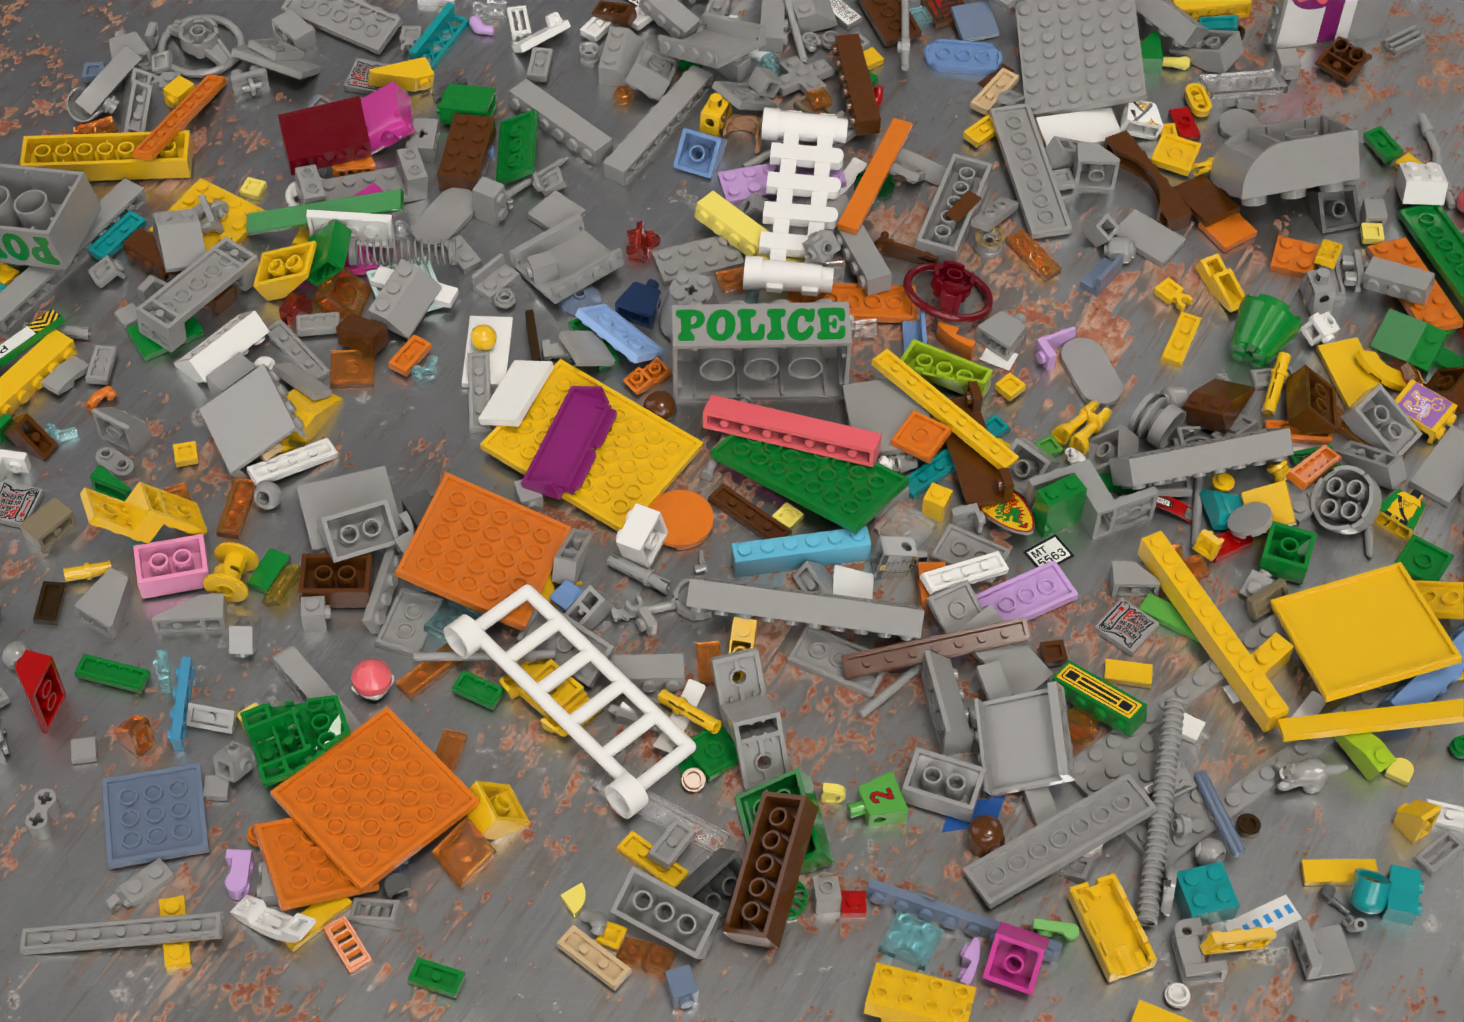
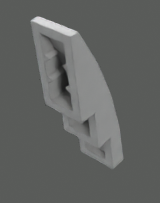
[75,45,142,116]

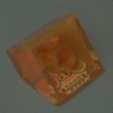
[312,266,372,319]

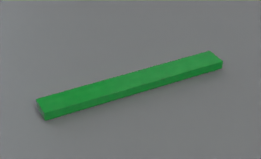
[246,189,404,236]

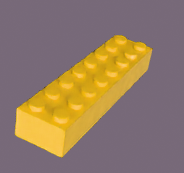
[20,130,193,181]

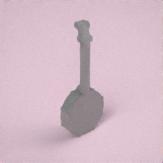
[611,578,714,622]

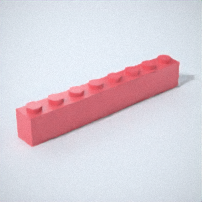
[703,395,882,467]

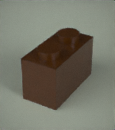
[336,314,389,356]

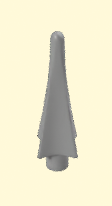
[608,701,662,734]

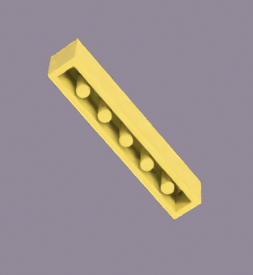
[694,191,805,263]

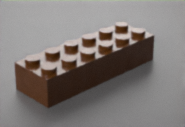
[722,791,819,949]

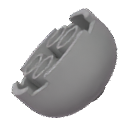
[1311,465,1382,535]

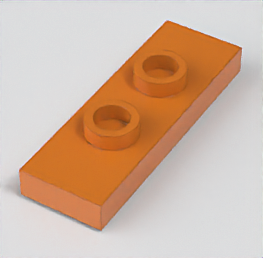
[1286,444,1342,490]

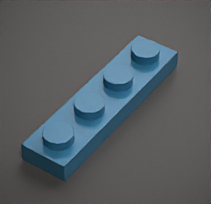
[167,657,195,751]

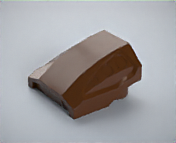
[1315,36,1372,84]

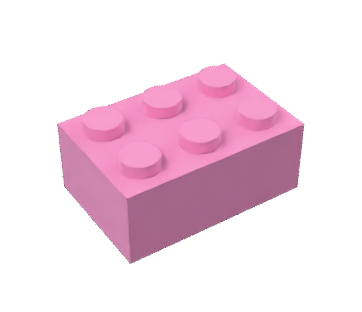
[133,534,210,599]

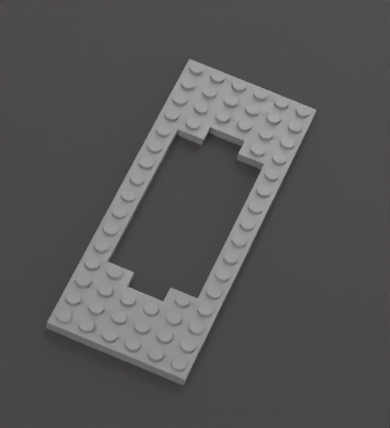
[1070,572,1403,870]

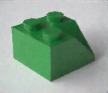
[1258,521,1317,584]

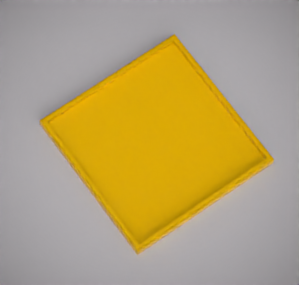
[1270,562,1462,702]

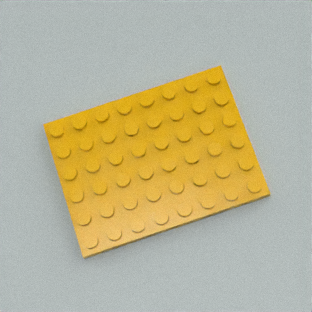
[480,359,703,532]

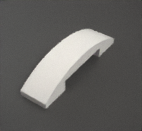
[230,894,317,942]

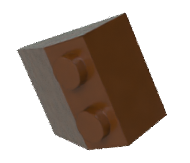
[1183,378,1255,434]

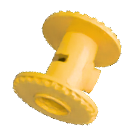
[203,542,259,603]

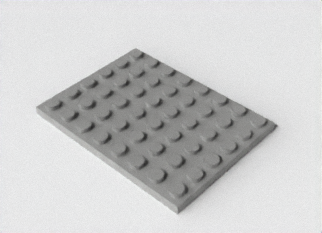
[1015,0,1148,119]

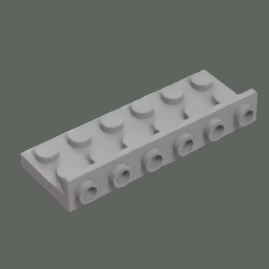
[280,0,404,55]

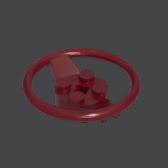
[903,261,994,323]

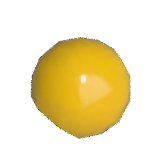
[470,324,497,351]

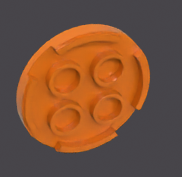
[649,490,714,550]

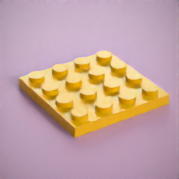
[148,178,266,252]

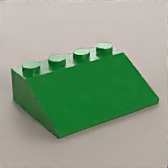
[735,767,834,874]

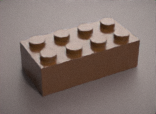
[437,113,496,191]

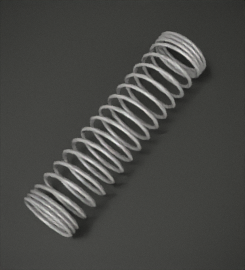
[348,239,457,266]

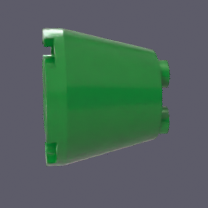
[1230,293,1302,369]

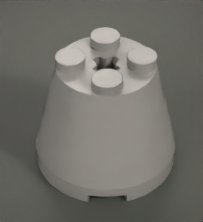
[659,272,719,343]

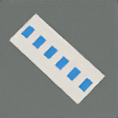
[1223,894,1302,932]

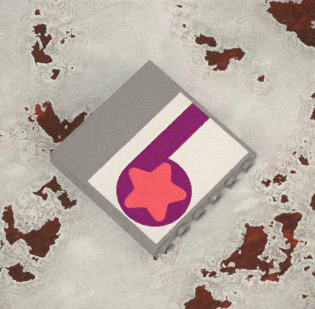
[1264,0,1393,52]

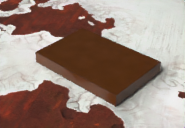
[1172,174,1240,227]

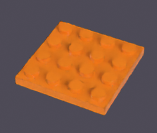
[254,817,380,911]

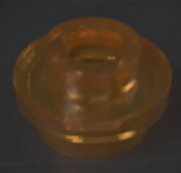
[614,86,634,105]

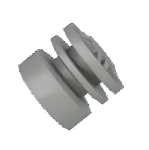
[1128,391,1187,449]

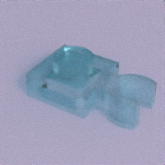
[153,649,172,695]

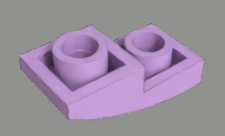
[957,936,980,986]

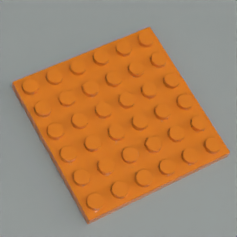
[394,472,571,632]
[270,706,480,894]

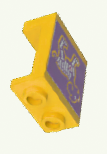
[1395,379,1458,445]

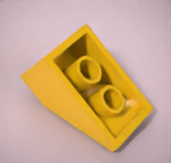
[253,241,317,301]
[287,388,343,446]

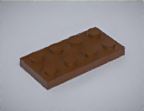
[858,0,922,47]

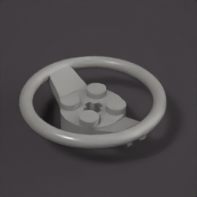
[157,14,245,78]

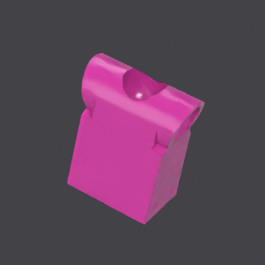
[361,82,416,154]

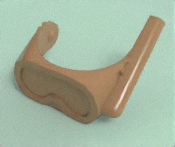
[723,114,762,154]

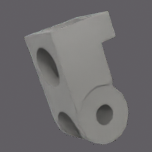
[541,339,577,365]

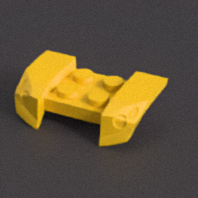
[499,659,602,737]

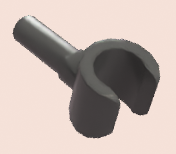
[1318,884,1350,915]

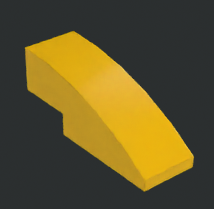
[1195,254,1245,313]

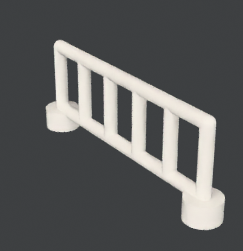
[444,584,696,819]

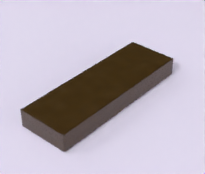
[525,309,541,361]

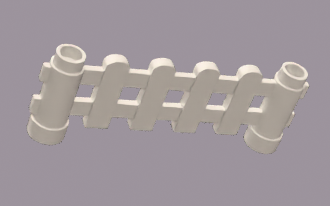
[743,107,848,296]

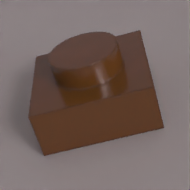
[1039,640,1068,666]

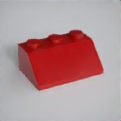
[15,650,67,734]

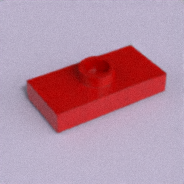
[1168,107,1201,141]

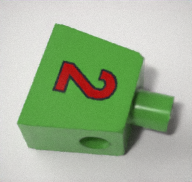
[847,771,909,827]

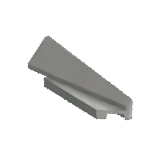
[119,67,153,133]

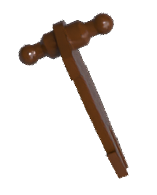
[874,231,938,264]

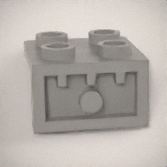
[1291,919,1356,980]

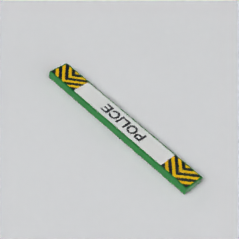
[0,308,66,368]

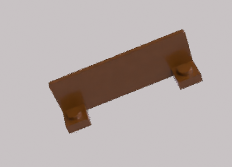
[937,381,1014,507]

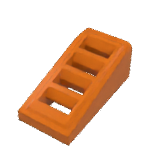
[331,157,376,178]
[323,916,372,974]

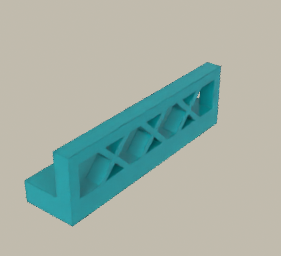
[409,2,469,70]

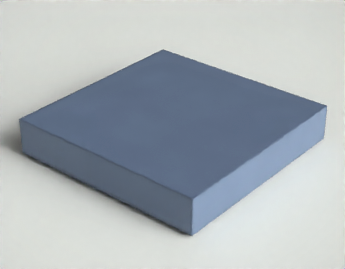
[950,0,1000,41]

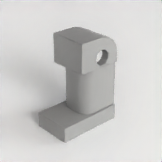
[1171,917,1229,985]

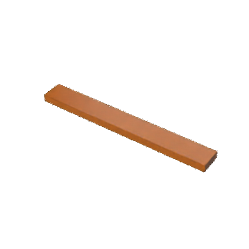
[132,74,227,161]
[837,118,913,235]

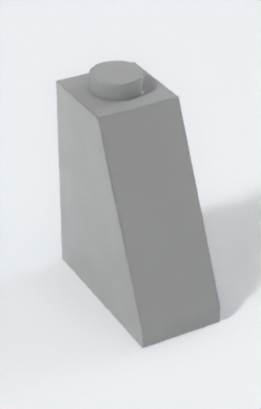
[74,567,133,640]

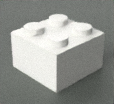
[1395,162,1448,205]
[616,503,669,570]

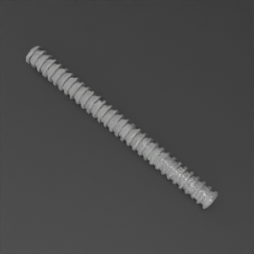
[1136,697,1186,927]

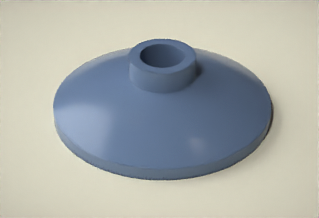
[559,285,601,317]

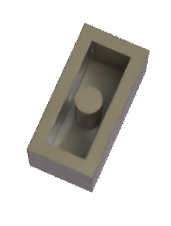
[20,497,77,553]

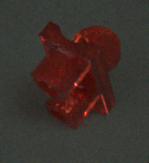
[626,221,661,263]

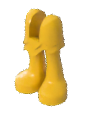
[1051,400,1112,456]

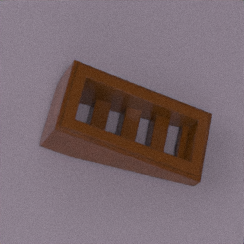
[592,0,637,28]

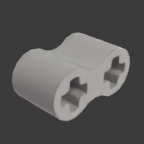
[25,789,61,841]

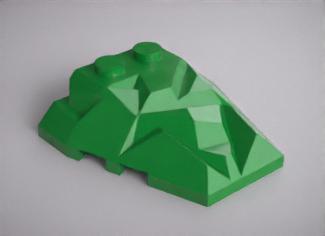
[240,695,351,788]

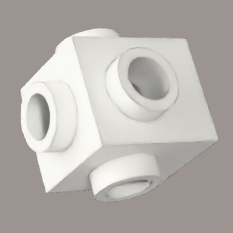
[1300,311,1340,346]

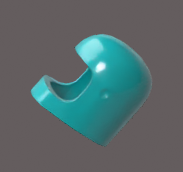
[1351,869,1392,914]

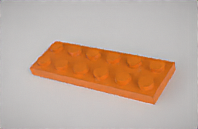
[1366,237,1464,331]
[788,283,916,323]

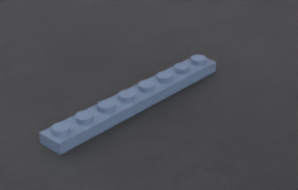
[866,878,1063,963]

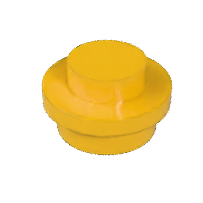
[1212,472,1235,493]

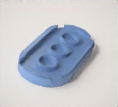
[924,39,1003,75]

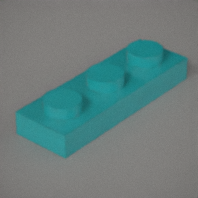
[87,210,147,261]

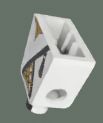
[1120,100,1164,141]

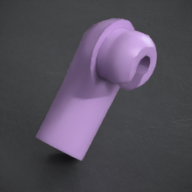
[469,15,494,35]

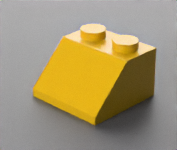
[466,781,530,840]

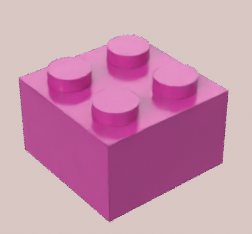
[983,922,1050,995]

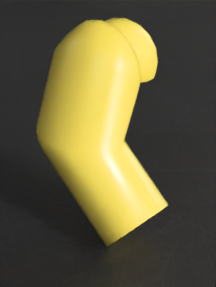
[1162,56,1191,70]

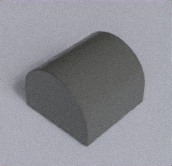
[384,873,413,901]

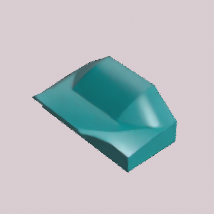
[1199,488,1243,531]

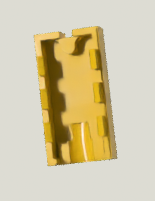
[1067,873,1157,983]
[863,962,977,1022]

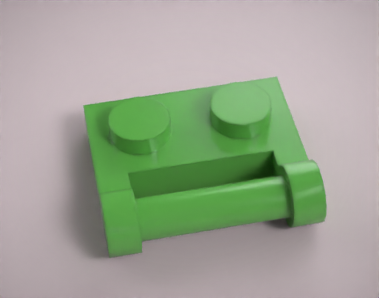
[1033,918,1079,941]

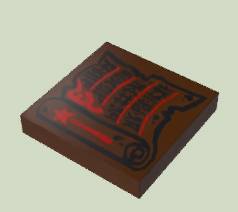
[920,0,965,29]

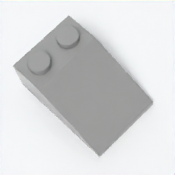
[1169,30,1244,73]
[625,42,679,101]
[153,208,206,272]
[1340,384,1422,456]

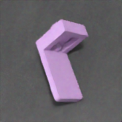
[1035,327,1077,371]

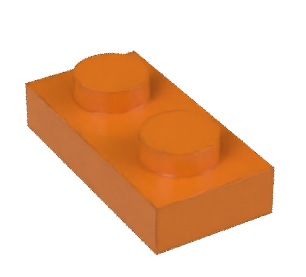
[388,334,432,377]

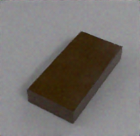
[33,581,68,626]

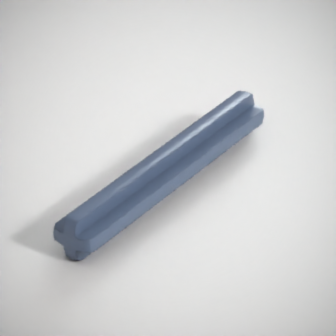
[1194,770,1246,857]

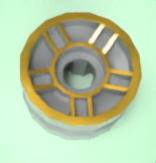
[974,227,1004,259]

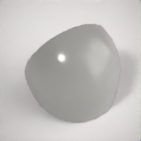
[66,87,104,122]

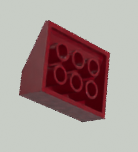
[278,96,372,176]

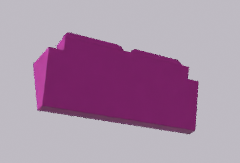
[521,386,617,500]

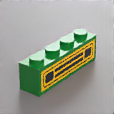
[1052,660,1147,737]

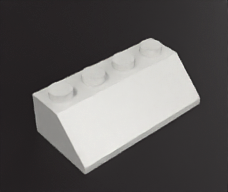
[174,310,270,383]

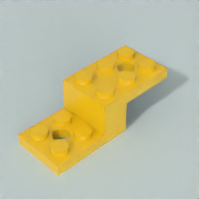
[80,481,207,544]

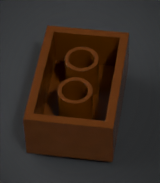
[298,554,375,608]

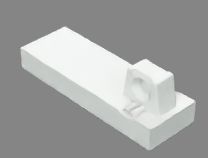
[511,12,571,53]

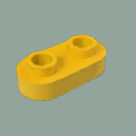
[1184,83,1212,117]

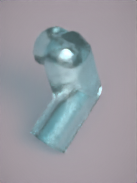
[411,355,438,380]
[44,423,78,442]

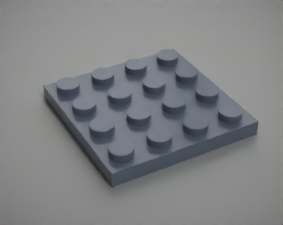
[102,763,209,869]

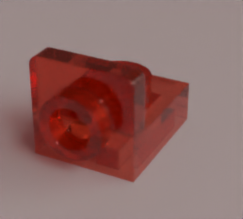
[279,291,313,325]

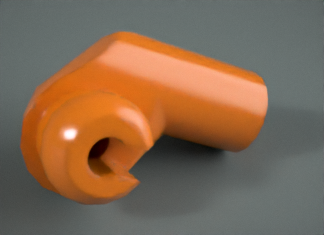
[85,386,117,411]

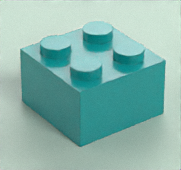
[1174,861,1240,926]

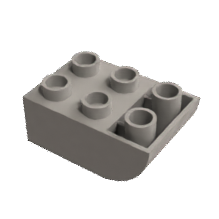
[1210,114,1360,206]

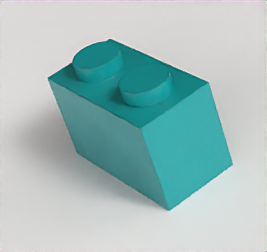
[1382,864,1424,926]

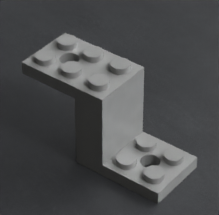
[1025,459,1159,540]
[710,647,790,791]

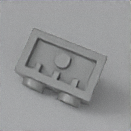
[471,253,520,303]

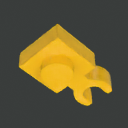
[1153,277,1193,312]

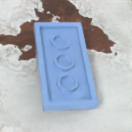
[575,303,665,364]

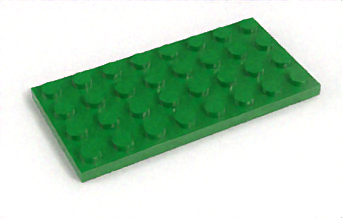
[710,405,909,534]

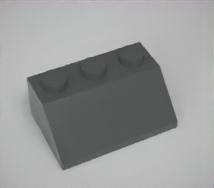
[676,848,743,929]

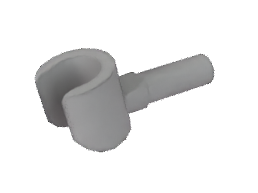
[693,550,708,577]

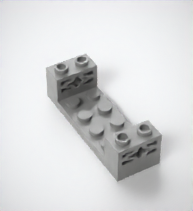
[295,146,428,205]
[136,237,259,353]

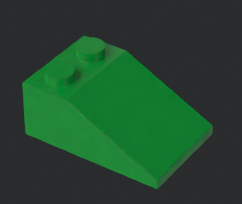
[1369,309,1449,375]

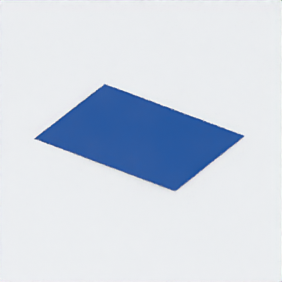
[941,796,1005,833]

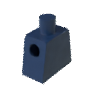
[615,279,662,330]

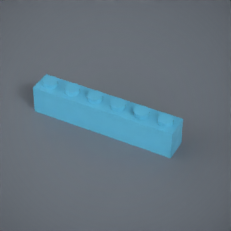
[731,526,871,578]

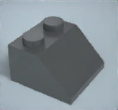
[1308,185,1361,234]

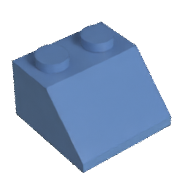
[673,128,728,179]

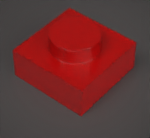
[841,891,867,918]

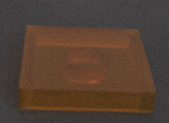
[330,350,376,389]
[432,817,498,888]

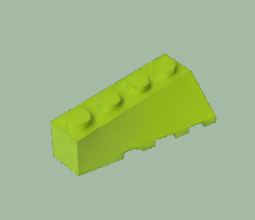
[900,339,993,398]

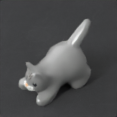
[1274,758,1348,794]

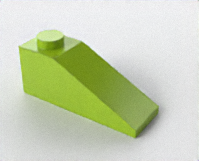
[1333,710,1397,782]

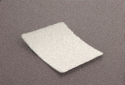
[833,565,874,599]

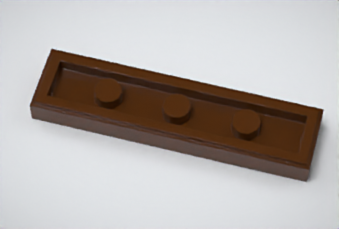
[708,483,792,539]

